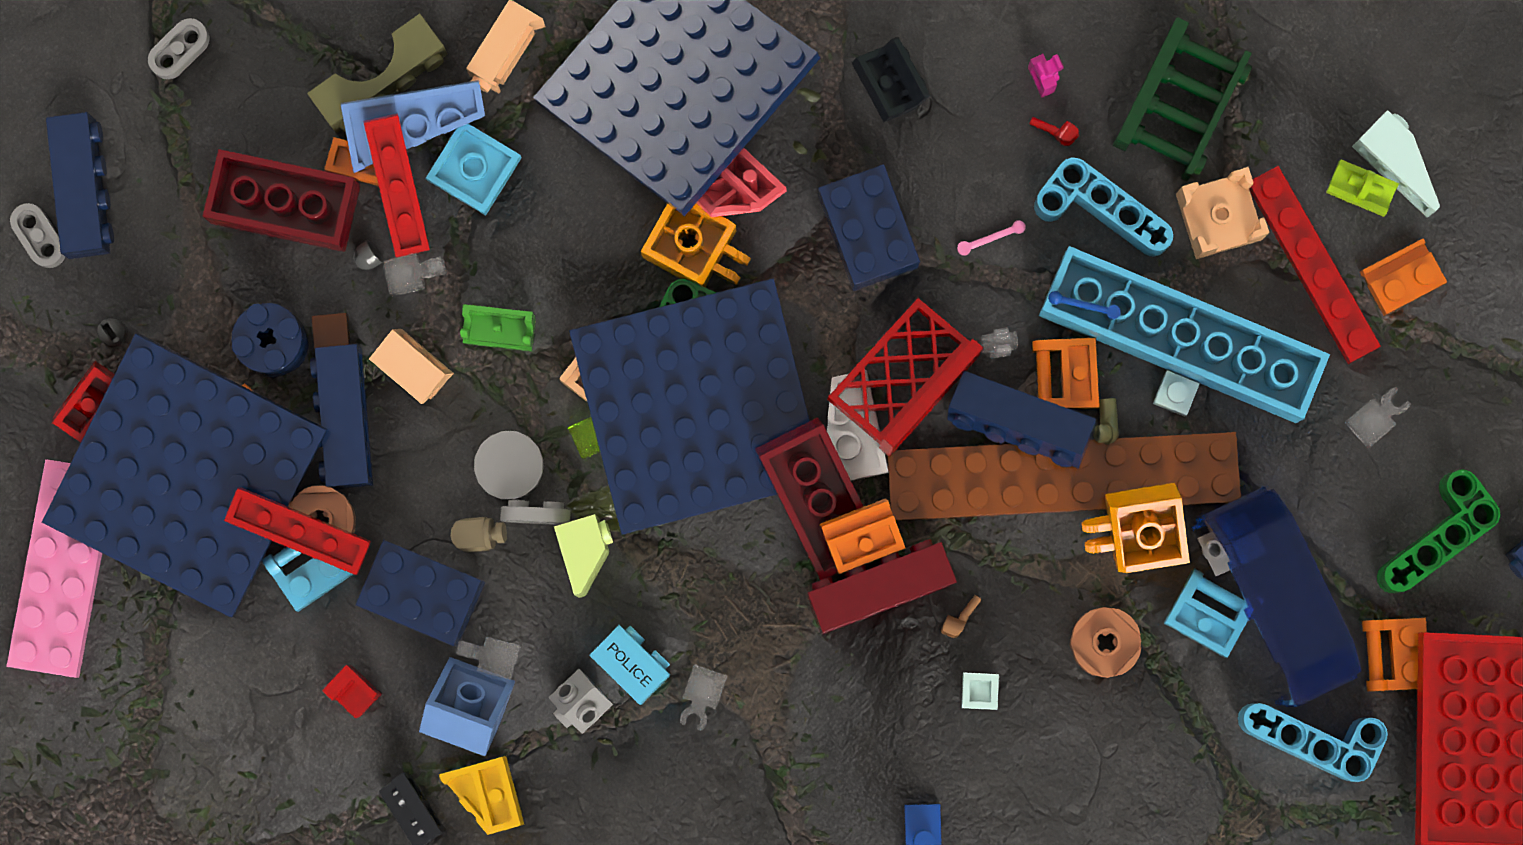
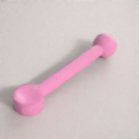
[957,220,1026,256]

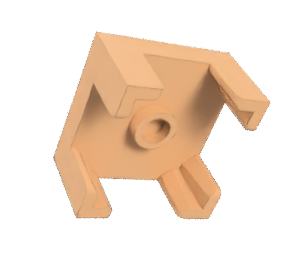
[1176,167,1269,259]

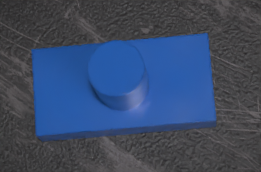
[904,804,941,845]

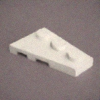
[827,370,889,481]

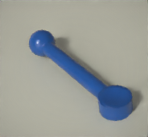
[1048,291,1121,320]

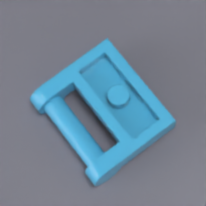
[262,547,353,612]
[1164,568,1256,658]

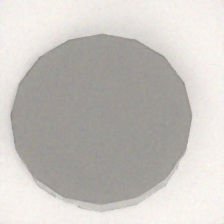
[474,431,544,500]

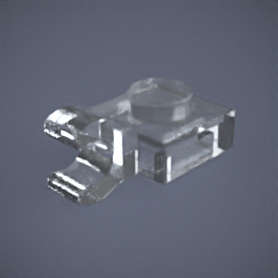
[383,254,447,296]
[979,327,1018,358]
[456,637,521,680]

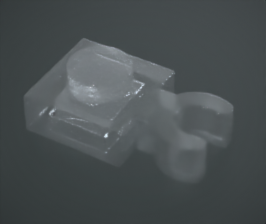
[1345,387,1410,448]
[680,665,727,731]

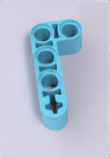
[1034,158,1173,256]
[1238,703,1388,782]

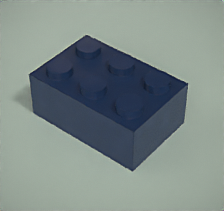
[818,164,920,291]
[356,540,485,647]

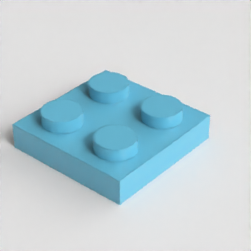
[426,124,522,216]

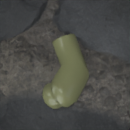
[1093,398,1119,445]

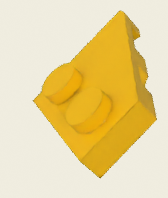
[439,756,524,835]

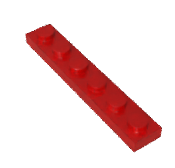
[1249,166,1381,364]

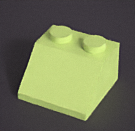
[554,514,613,598]

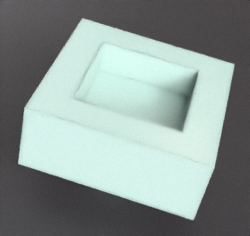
[1153,370,1200,417]
[961,673,999,710]

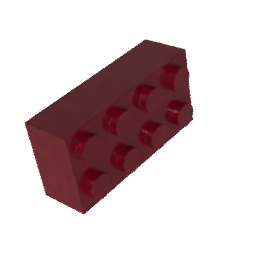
[202,149,361,252]
[755,417,864,580]
[807,539,957,635]

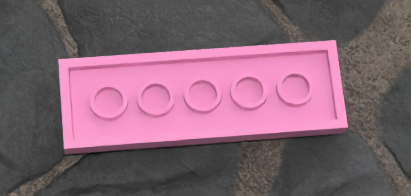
[6,459,102,678]

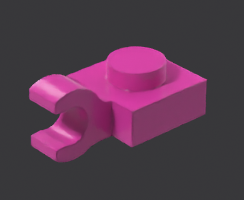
[1028,54,1064,98]

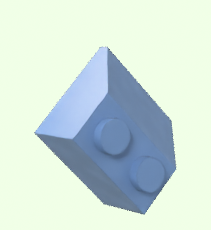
[419,657,515,756]

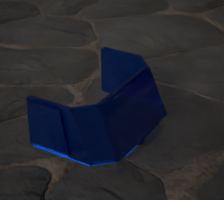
[1191,487,1361,707]

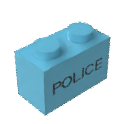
[589,625,671,705]

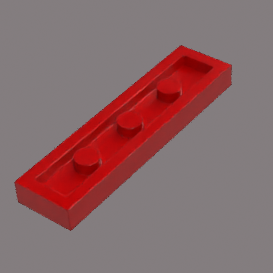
[363,113,430,258]
[224,487,371,575]

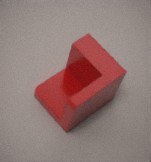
[322,665,382,718]

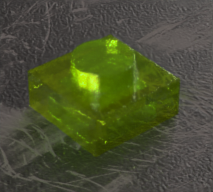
[568,417,600,460]

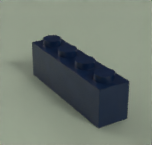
[46,112,114,259]
[310,344,373,489]
[947,371,1096,469]

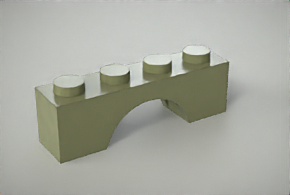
[307,13,448,134]

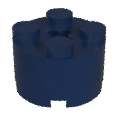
[232,303,309,378]

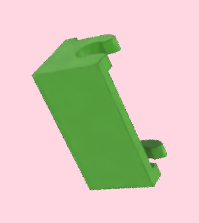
[460,304,536,351]

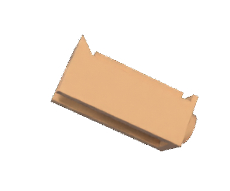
[466,0,546,94]

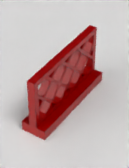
[827,298,984,457]

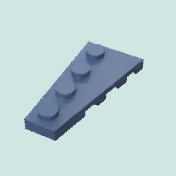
[341,80,485,173]

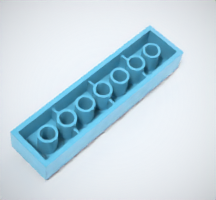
[1038,246,1330,423]

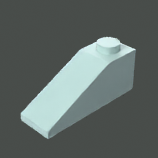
[1352,110,1440,217]

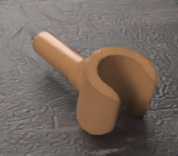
[941,595,981,638]

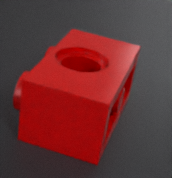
[52,361,115,442]

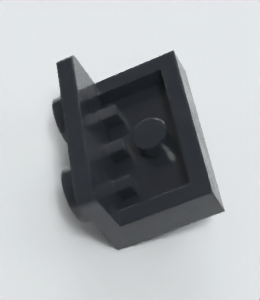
[852,37,930,122]

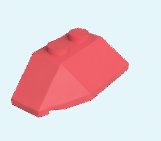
[697,148,787,217]

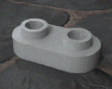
[148,18,210,79]
[10,203,65,268]
[500,500,571,525]

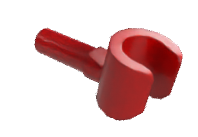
[1030,117,1079,146]

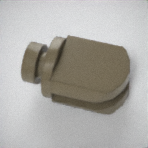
[450,517,507,552]

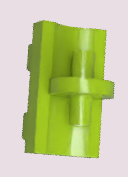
[1326,159,1399,217]

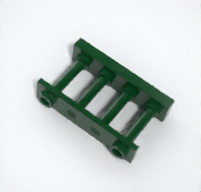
[1113,17,1252,182]

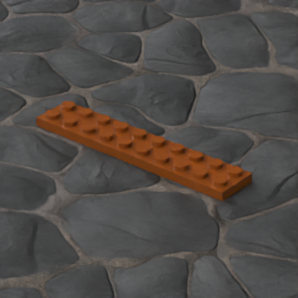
[887,432,1241,521]

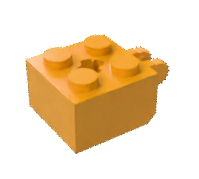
[641,203,751,287]
[1082,483,1190,573]

